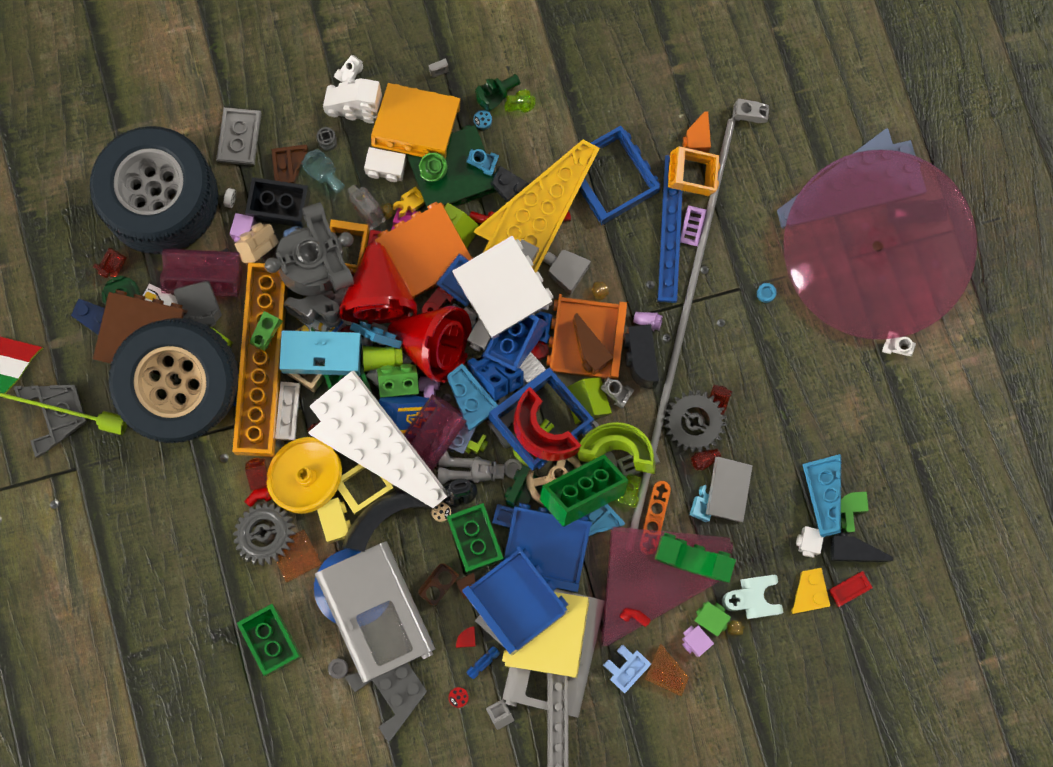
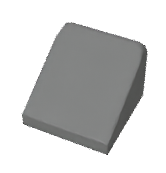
[486,699,514,730]

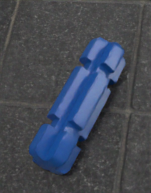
[467,646,500,679]

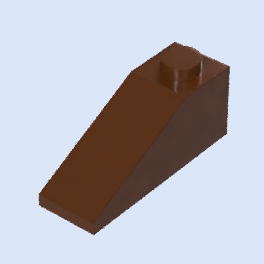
[573,313,613,375]

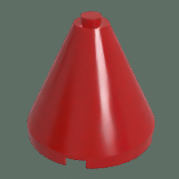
[339,242,417,324]
[387,306,472,383]

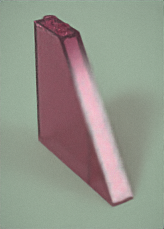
[601,527,733,646]

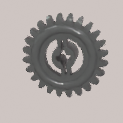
[664,390,727,453]
[233,502,296,566]

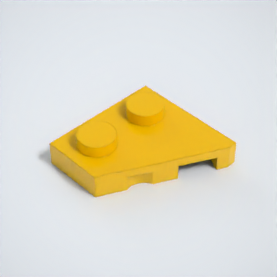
[792,568,830,614]

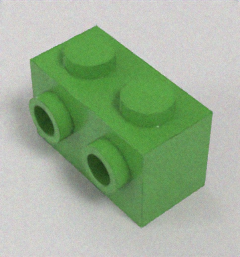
[377,363,419,398]

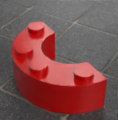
[513,387,582,461]

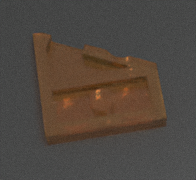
[644,644,689,696]

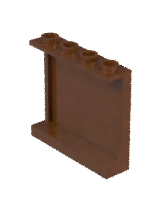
[93,290,188,375]

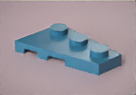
[447,364,498,432]

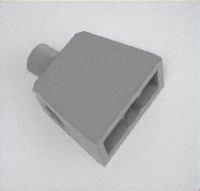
[543,250,591,295]

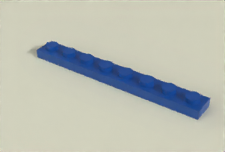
[657,155,682,303]

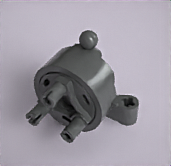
[264,202,354,296]

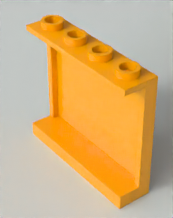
[371,83,460,159]

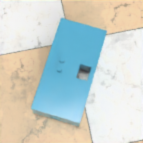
[280,331,362,376]

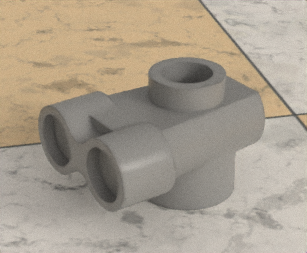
[600,377,634,409]

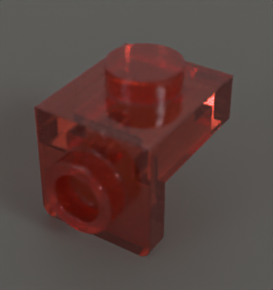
[93,248,127,278]
[710,384,732,415]
[245,458,268,490]

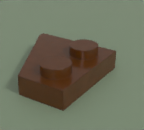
[271,144,308,183]

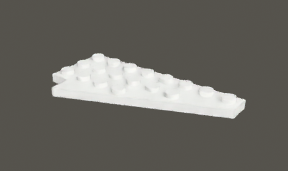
[308,371,449,508]

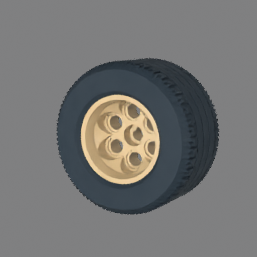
[109,318,239,443]

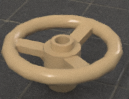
[526,456,582,507]

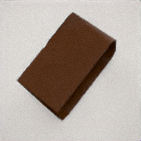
[419,563,459,606]

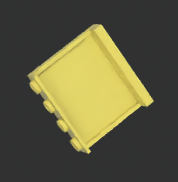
[502,592,590,678]

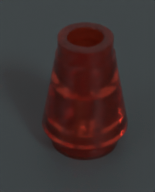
[691,448,721,471]

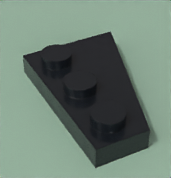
[490,166,529,202]

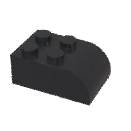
[245,177,311,228]
[623,324,659,389]

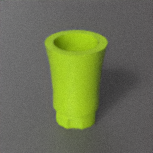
[363,345,403,372]

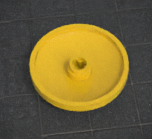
[267,437,342,514]

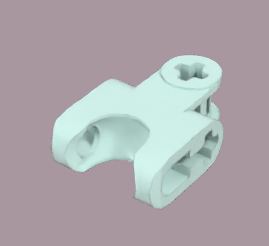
[722,575,783,619]

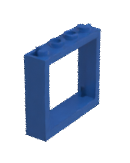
[579,126,660,226]
[488,367,594,471]

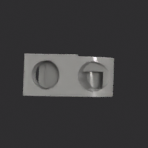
[732,99,769,123]

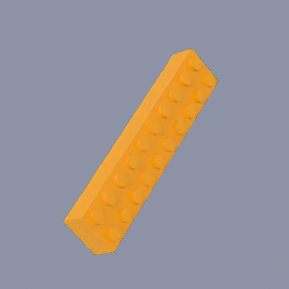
[232,263,288,457]

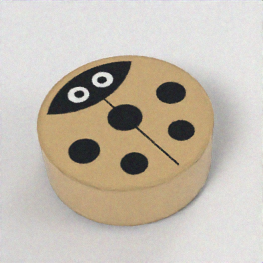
[431,502,451,522]

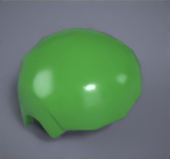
[419,152,448,181]

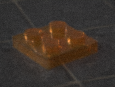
[276,529,322,583]

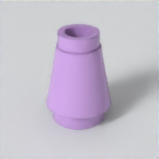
[633,312,663,331]

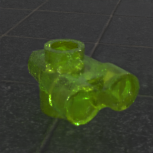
[505,90,536,113]
[615,474,641,508]

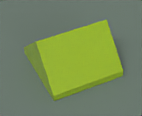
[567,377,612,425]

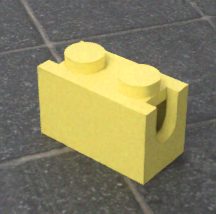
[317,498,351,544]

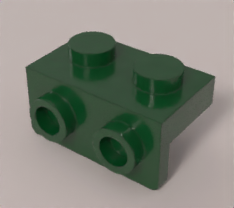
[505,465,539,508]

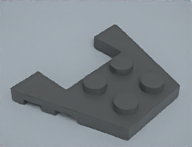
[14,385,88,458]
[345,662,427,742]

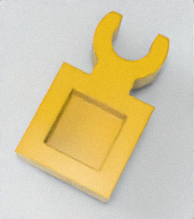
[393,186,425,217]

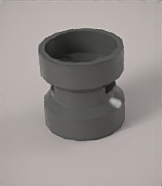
[317,127,337,151]

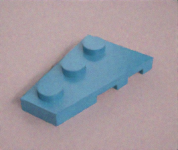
[350,321,402,349]

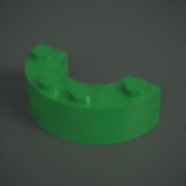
[655,533,736,583]

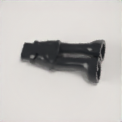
[443,479,477,507]

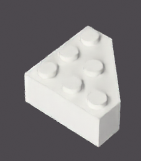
[323,78,383,124]

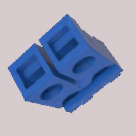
[467,352,524,401]

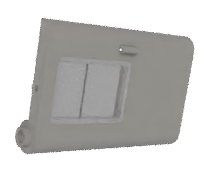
[315,541,435,683]

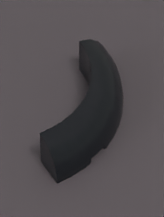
[342,490,436,552]

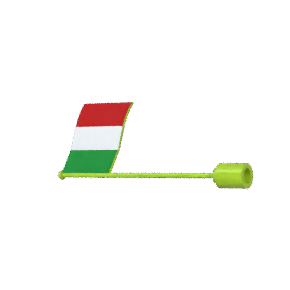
[0,337,127,435]

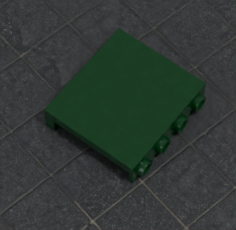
[406,125,497,210]

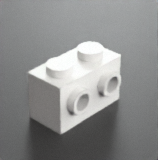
[364,147,407,182]

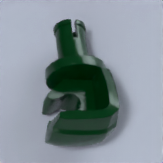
[475,74,521,111]

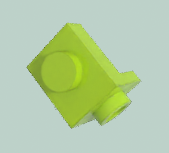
[465,434,488,455]

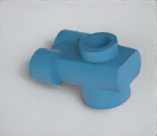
[466,149,499,176]

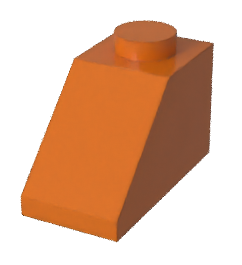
[683,112,711,153]

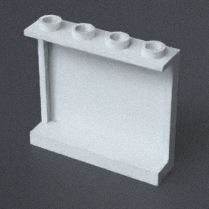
[452,236,554,340]

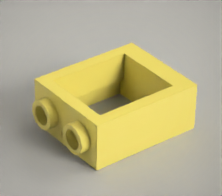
[338,464,395,516]

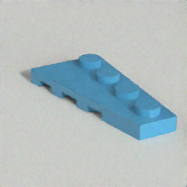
[803,454,841,538]

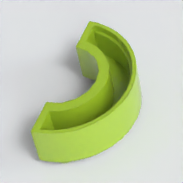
[577,422,656,474]

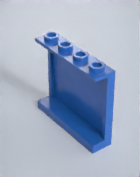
[504,503,592,592]
[462,546,569,656]

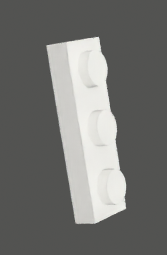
[275,382,301,441]

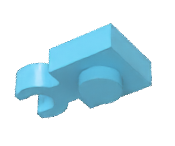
[689,485,711,522]

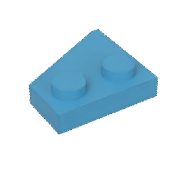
[585,504,626,536]

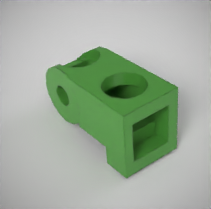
[250,311,283,351]

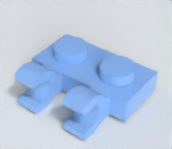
[603,645,651,693]

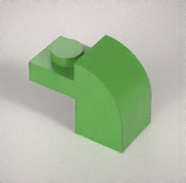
[841,492,869,534]

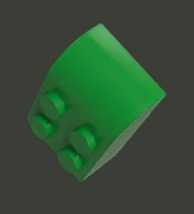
[237,604,302,677]

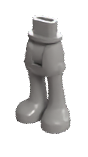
[438,448,505,484]

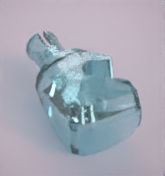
[302,149,345,193]

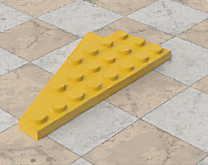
[473,140,600,273]

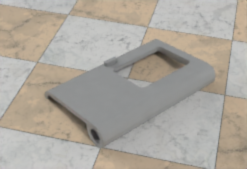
[502,588,605,718]

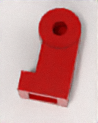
[422,287,456,313]

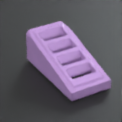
[680,206,706,247]

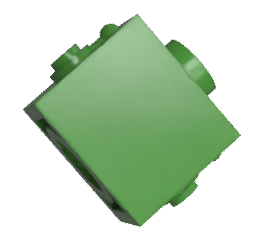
[694,601,731,637]

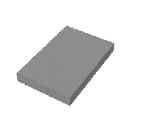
[216,107,262,166]
[706,457,753,522]

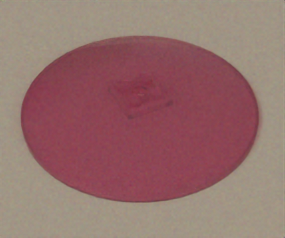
[783,150,977,340]

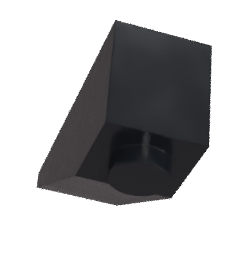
[830,533,893,562]

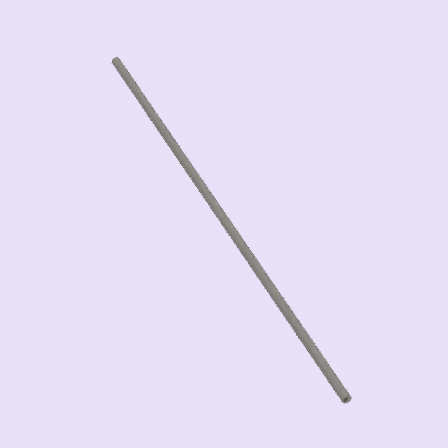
[625,119,736,552]

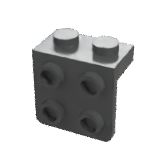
[174,281,222,327]

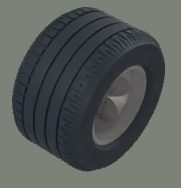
[90,126,218,254]

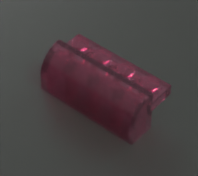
[160,249,242,297]
[404,394,467,471]

